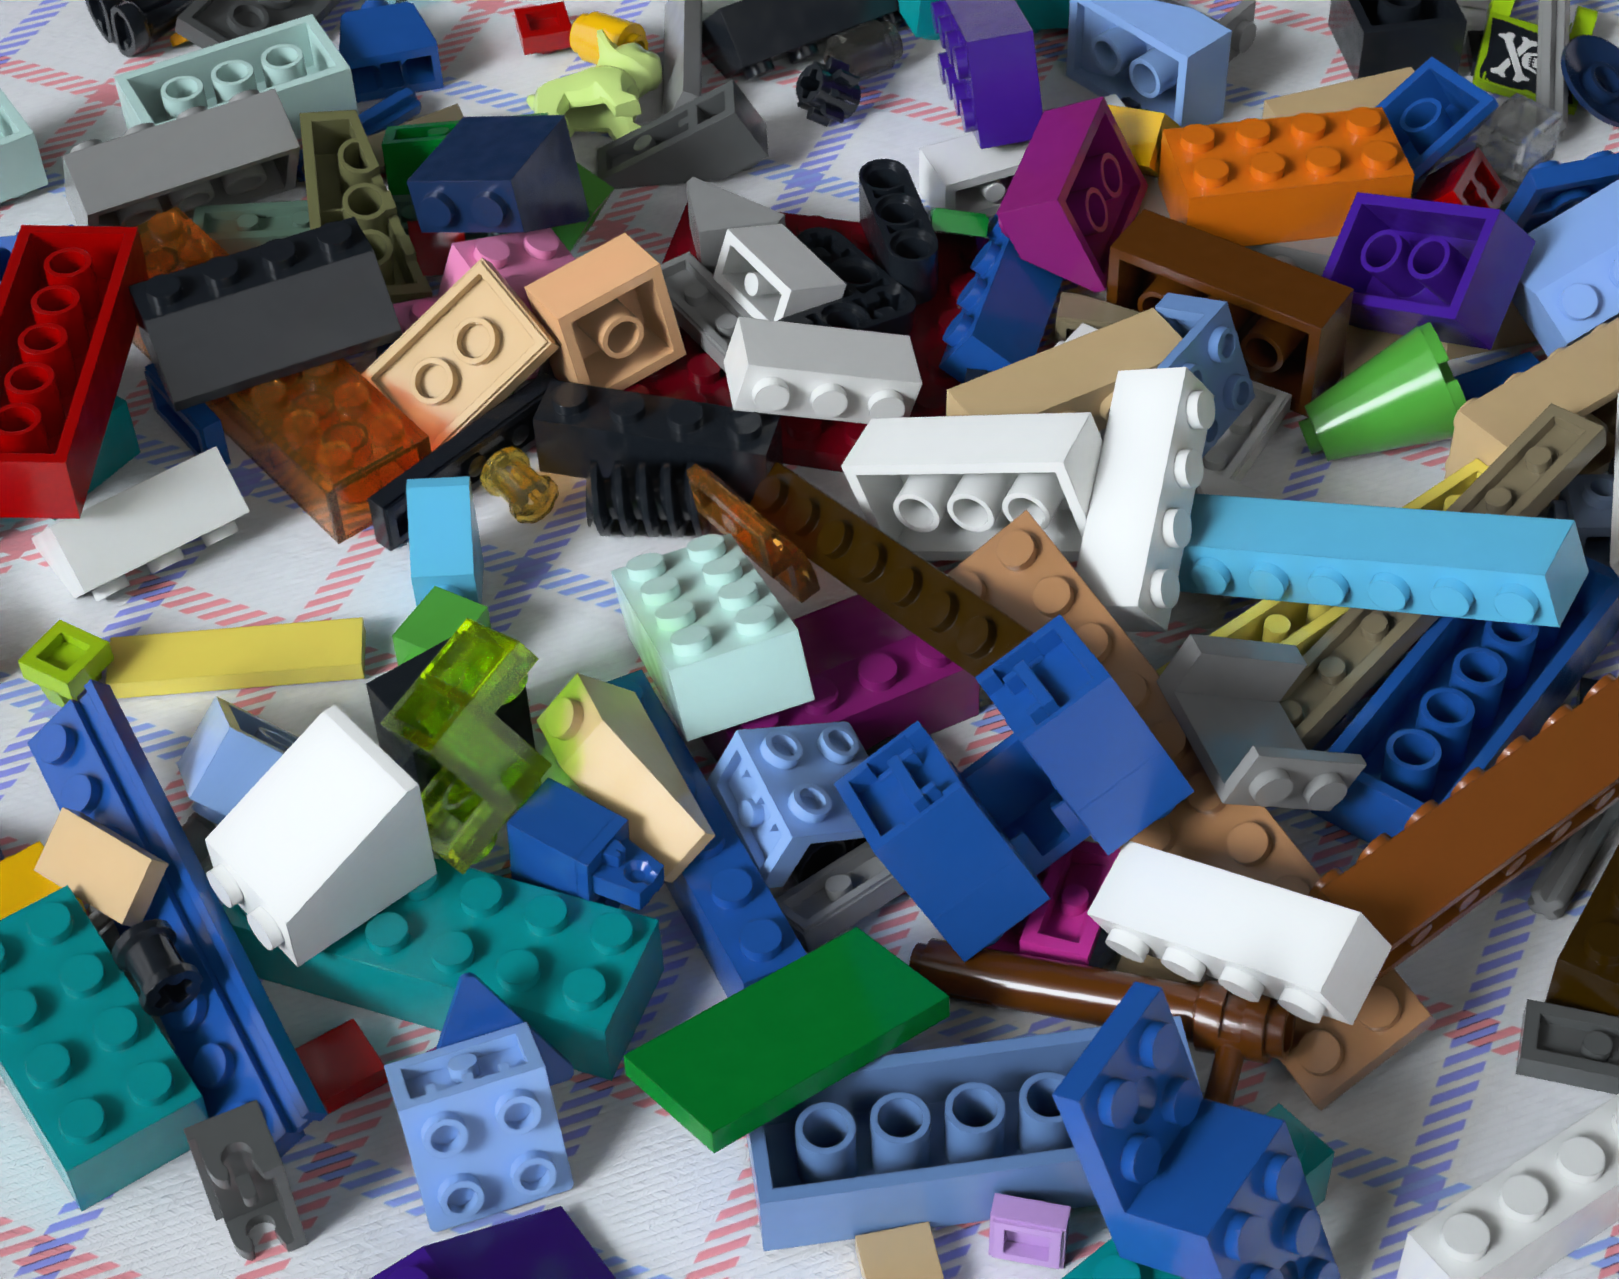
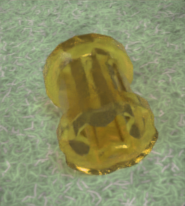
[480,446,559,524]

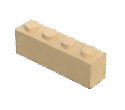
[946,308,1183,431]

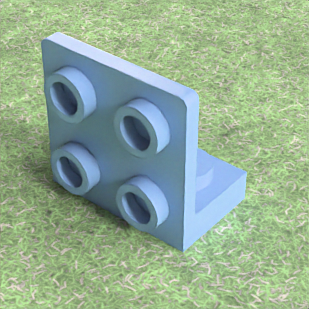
[707,721,868,888]
[384,1022,574,1232]

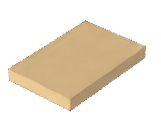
[357,258,560,460]

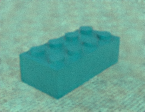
[0,885,209,1212]

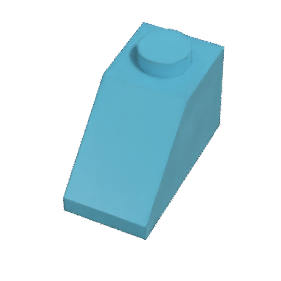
[406,476,484,606]

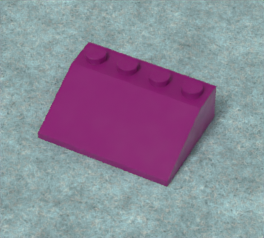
[701,594,980,763]

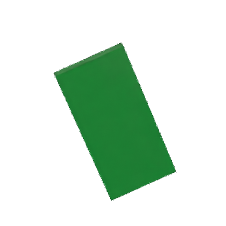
[623,927,950,1153]

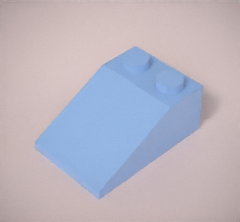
[1066,0,1232,127]

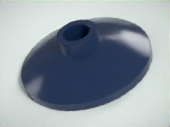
[1561,35,1619,127]

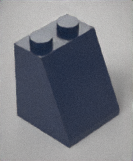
[407,115,590,233]

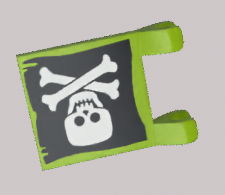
[1472,0,1598,116]

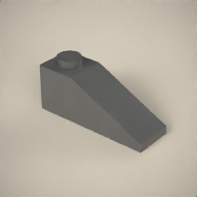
[597,80,768,189]

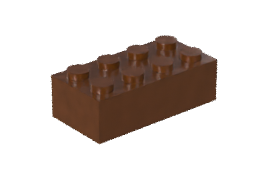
[1106,209,1354,417]

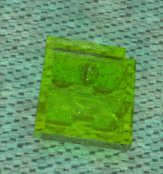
[380,618,552,875]

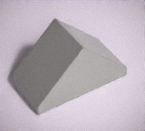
[686,177,785,274]

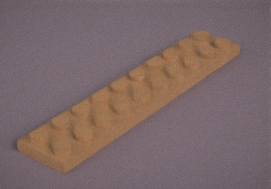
[947,510,1437,1111]

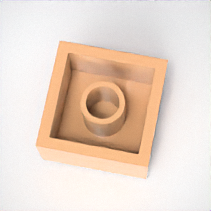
[524,233,687,390]

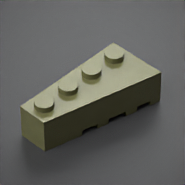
[299,110,433,304]

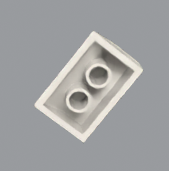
[31,446,250,601]

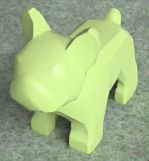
[527,29,662,141]

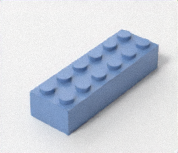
[746,1016,1202,1252]

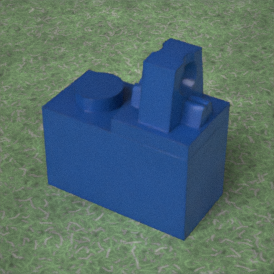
[507,777,664,911]

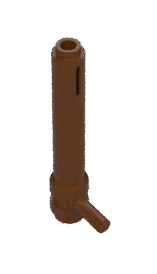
[909,938,1296,1106]

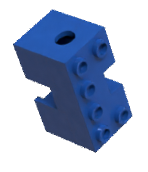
[833,614,1195,962]

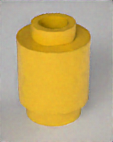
[570,11,648,65]

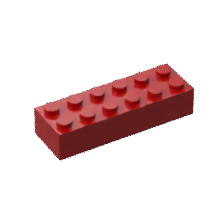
[0,225,149,519]

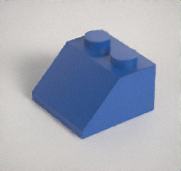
[1375,56,1499,188]

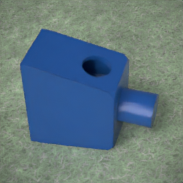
[339,0,444,103]

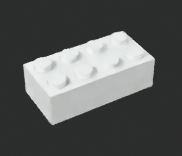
[841,412,1103,561]

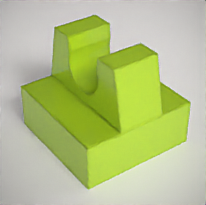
[18,620,114,707]

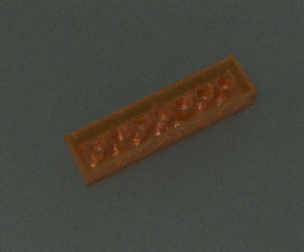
[132,206,432,544]

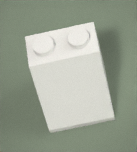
[205,704,437,967]

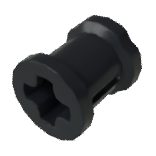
[112,919,203,1017]

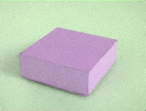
[989,1193,1071,1269]

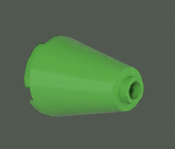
[1298,322,1466,461]

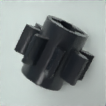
[796,56,861,127]

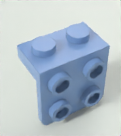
[1155,293,1255,458]

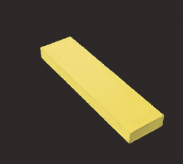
[105,617,366,699]

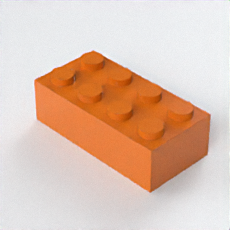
[1158,107,1415,247]

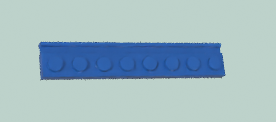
[27,679,328,1158]

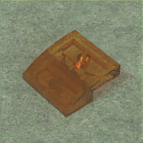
[686,464,820,603]

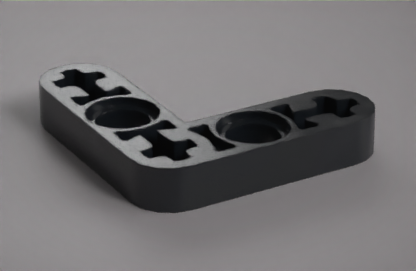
[777,227,916,335]

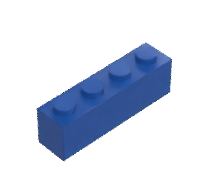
[939,214,1063,384]

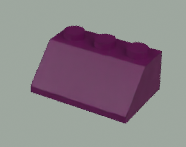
[996,96,1148,292]

